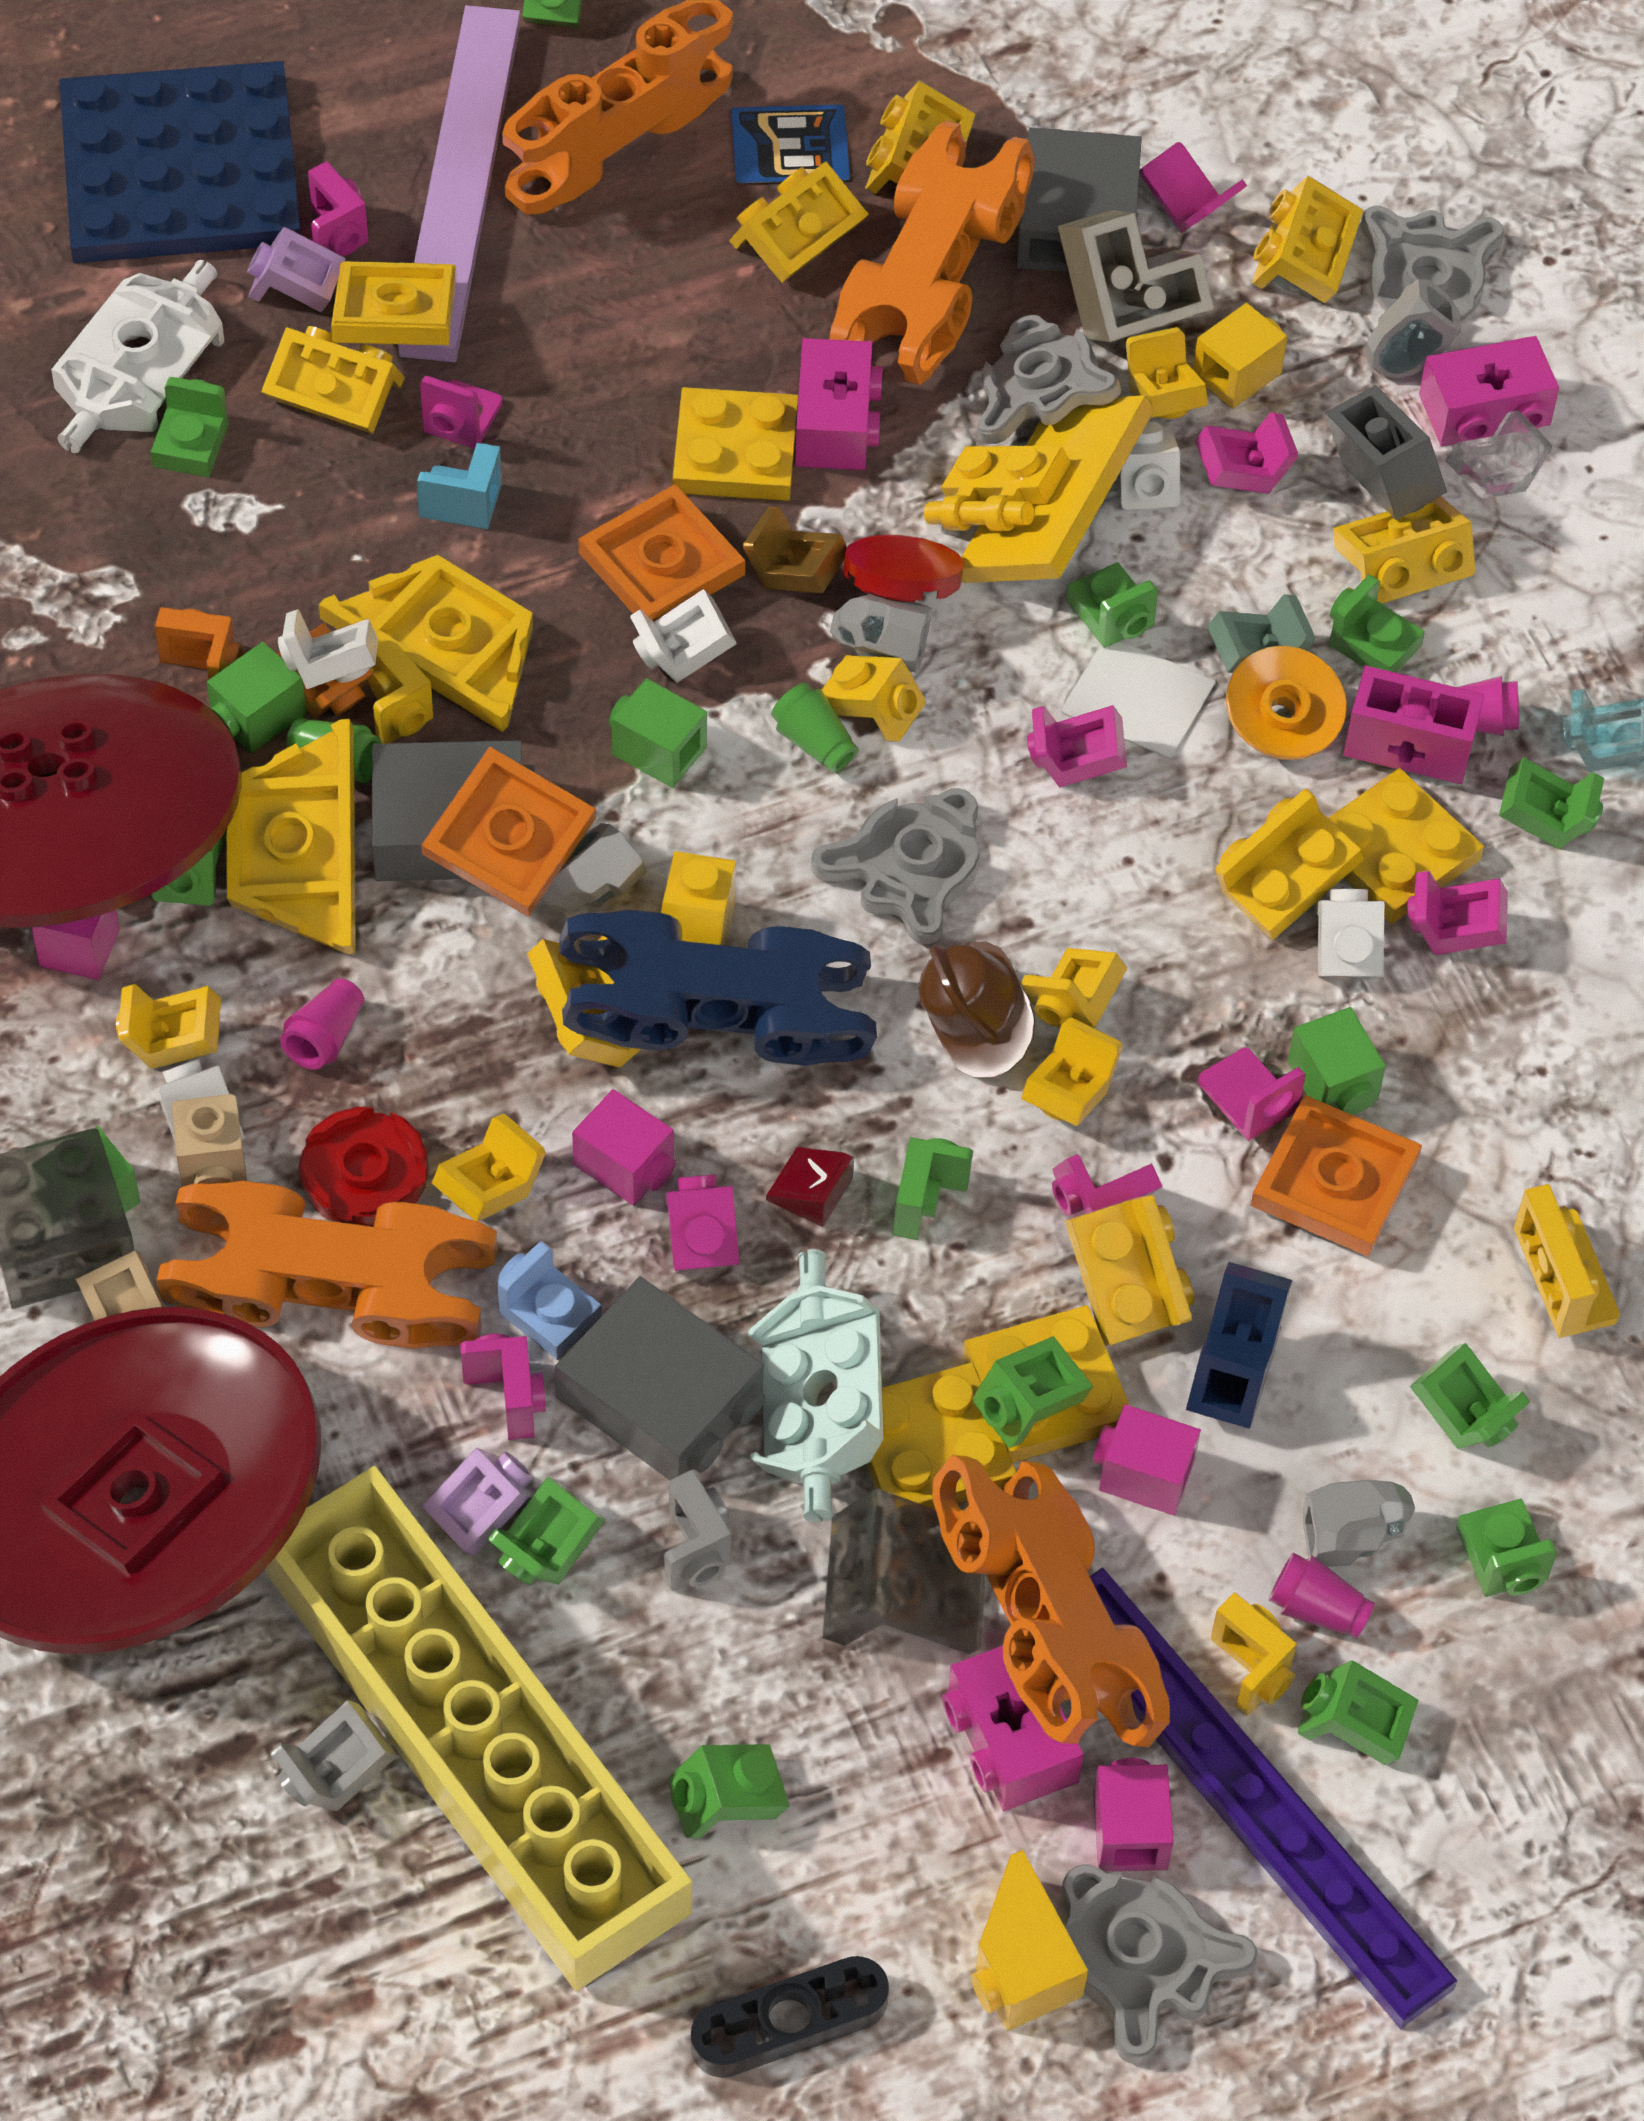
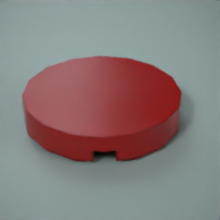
[843,535,964,602]
[298,1106,428,1227]

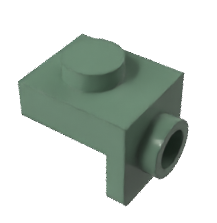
[1207,594,1315,673]

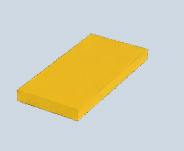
[961,395,1154,583]

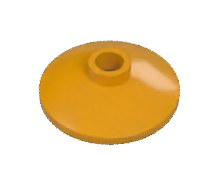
[1226,646,1347,760]

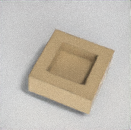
[76,1250,166,1320]

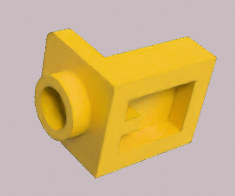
[368,634,433,744]

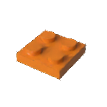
[578,484,745,622]
[421,746,596,917]
[1250,1094,1422,1257]

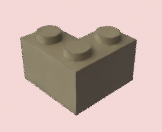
[1058,210,1214,342]

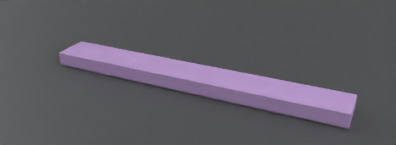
[398,5,521,362]

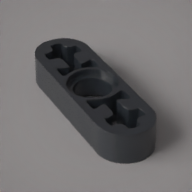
[691,1956,889,2078]

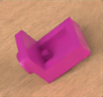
[308,161,369,256]
[1195,412,1298,494]
[1027,705,1127,788]
[1407,871,1508,955]
[1052,1154,1163,1217]
[664,1174,740,1270]
[460,1333,546,1440]

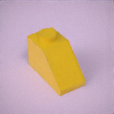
[661,851,736,946]
[971,1849,1088,2031]

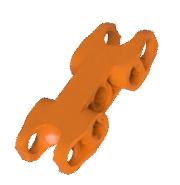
[503,0,733,215]
[829,121,1036,385]
[156,1180,498,1349]
[932,1455,1170,1747]

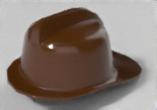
[918,941,1035,1078]

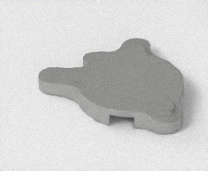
[1360,205,1505,335]
[977,315,1121,444]
[811,788,980,944]
[1061,1864,1257,2064]

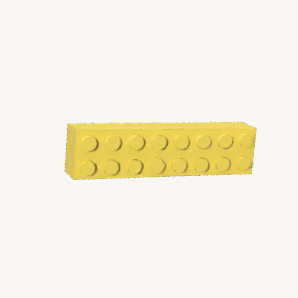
[265,1465,692,1992]

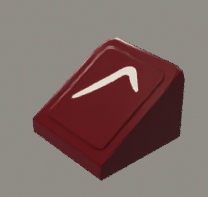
[766,1147,854,1227]

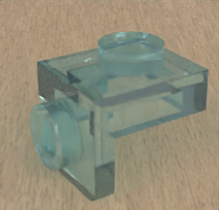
[1563,689,1644,772]

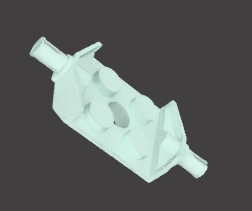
[748,1249,883,1523]

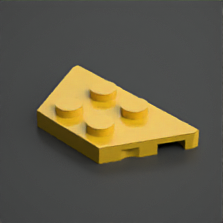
[319,555,533,732]
[227,719,356,954]

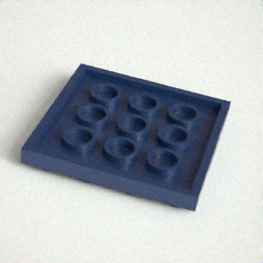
[59,61,301,263]

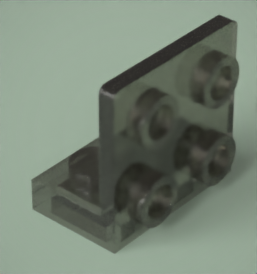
[0,1128,135,1309]
[822,1488,986,1654]

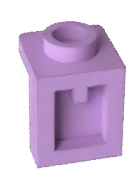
[247,227,346,313]
[422,1447,535,1556]

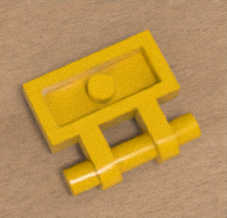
[924,446,1071,531]

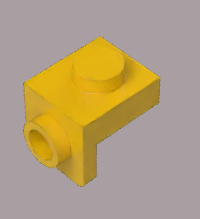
[1126,327,1208,419]
[822,655,926,742]
[1021,947,1128,1028]
[116,984,221,1069]
[1021,1018,1123,1126]
[432,1113,546,1222]
[1210,1592,1297,1716]

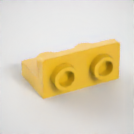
[865,81,976,194]
[729,161,869,283]
[1252,175,1364,303]
[261,326,405,434]
[1333,496,1475,604]
[1215,788,1364,941]
[1513,1184,1620,1338]
[1064,1195,1195,1346]

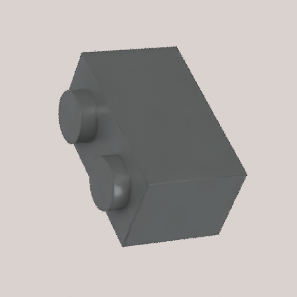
[1325,385,1447,520]

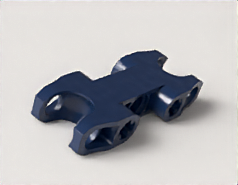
[559,909,877,1066]

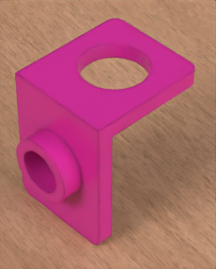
[1139,142,1247,234]
[420,376,502,449]
[1198,1047,1306,1141]

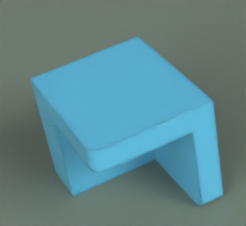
[416,443,502,529]

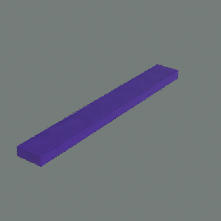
[1089,1567,1458,2030]

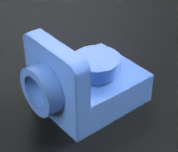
[498,1241,602,1360]

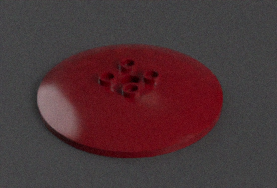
[0,674,242,928]
[0,1307,321,1654]

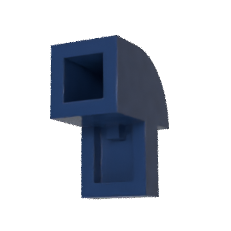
[1186,1262,1293,1429]

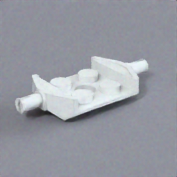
[51,260,224,453]

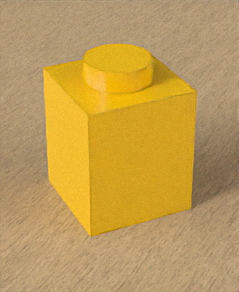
[1193,302,1288,409]

